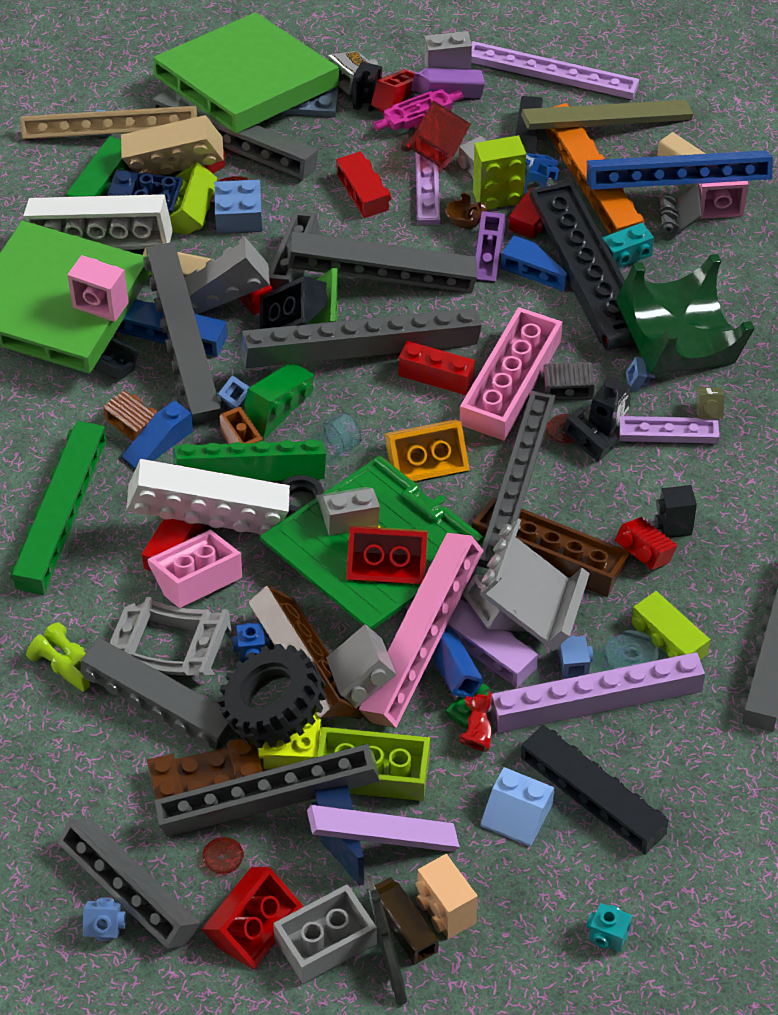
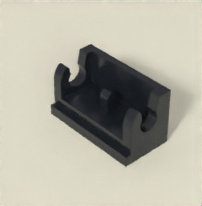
[353,61,382,112]
[562,407,618,462]

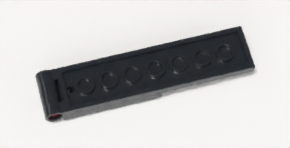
[529,181,636,351]

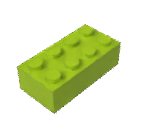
[317,727,430,801]

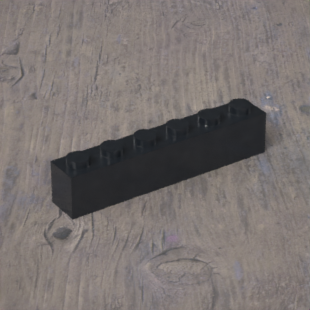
[521,725,669,855]

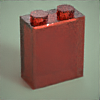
[406,100,471,170]

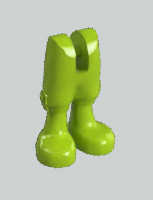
[26,622,91,692]

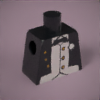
[589,377,630,437]

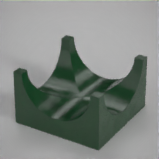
[616,254,755,375]

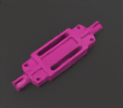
[373,89,463,131]

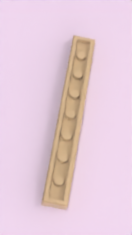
[20,106,197,139]

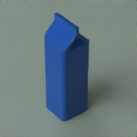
[432,626,484,698]

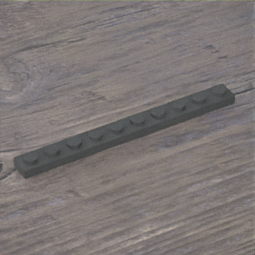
[477,391,555,569]

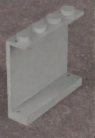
[480,518,590,651]

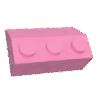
[148,530,242,608]

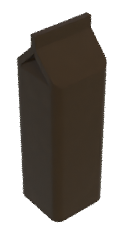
[367,877,439,965]

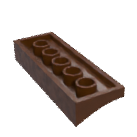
[472,497,631,597]
[248,585,364,720]

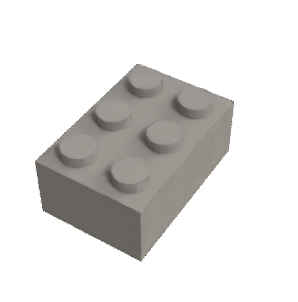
[273,884,377,983]

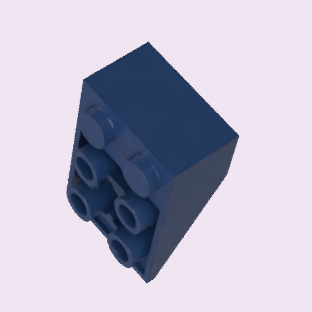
[107,170,183,213]

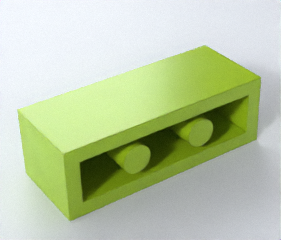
[632,591,711,660]

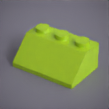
[169,162,217,235]

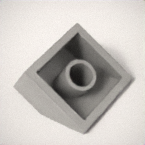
[316,487,380,536]

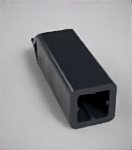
[515,96,543,154]

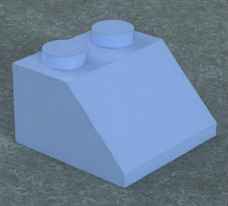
[480,767,554,847]

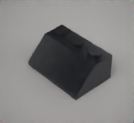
[260,276,327,329]

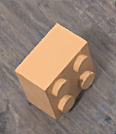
[416,854,478,939]

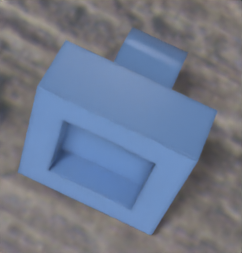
[626,357,655,392]

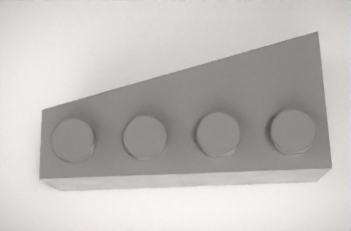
[184,236,270,314]

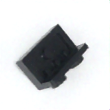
[93,337,138,379]

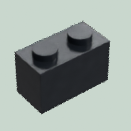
[654,485,697,538]

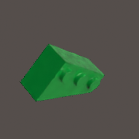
[244,363,315,441]

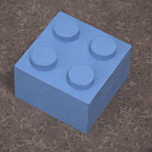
[214,180,262,233]

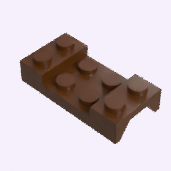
[147,739,263,800]

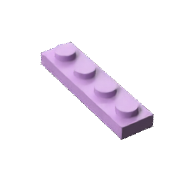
[619,416,719,443]

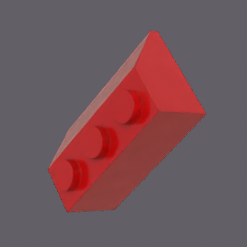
[346,526,428,584]
[201,867,303,969]

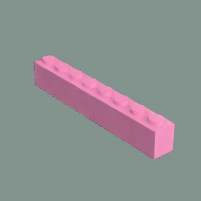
[359,533,484,728]

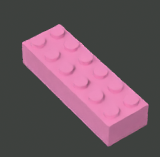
[460,307,562,441]

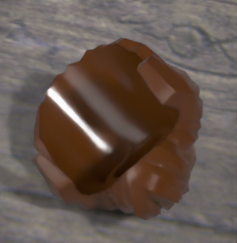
[445,192,488,228]

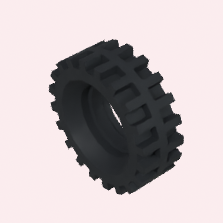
[218,644,327,748]

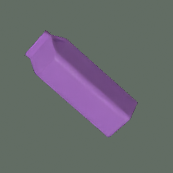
[411,68,485,98]

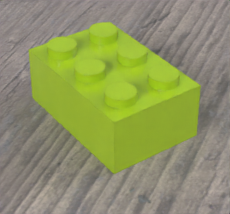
[473,135,526,209]

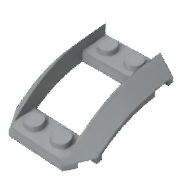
[110,597,231,675]

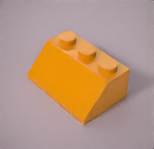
[384,420,470,481]

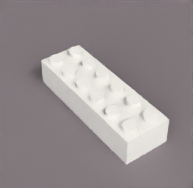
[24,195,173,250]
[127,459,290,535]

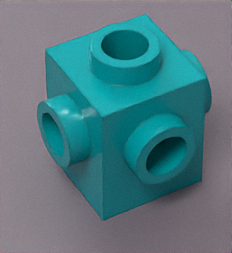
[586,903,633,952]

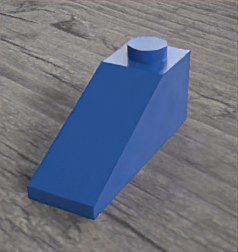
[501,235,567,292]
[121,400,193,469]

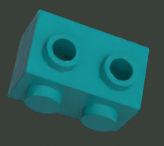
[602,223,654,269]

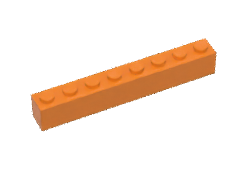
[544,103,644,234]

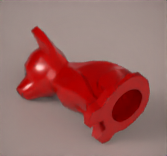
[459,692,492,752]

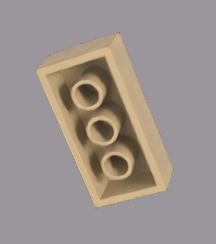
[121,115,224,175]

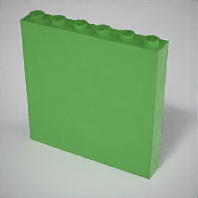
[153,12,339,133]
[0,221,151,374]

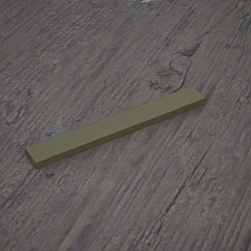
[521,100,693,130]

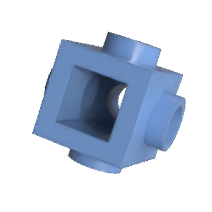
[83,898,126,941]

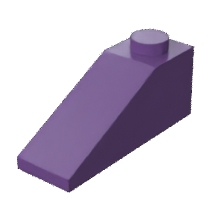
[476,211,506,282]

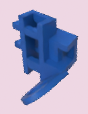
[524,153,559,194]

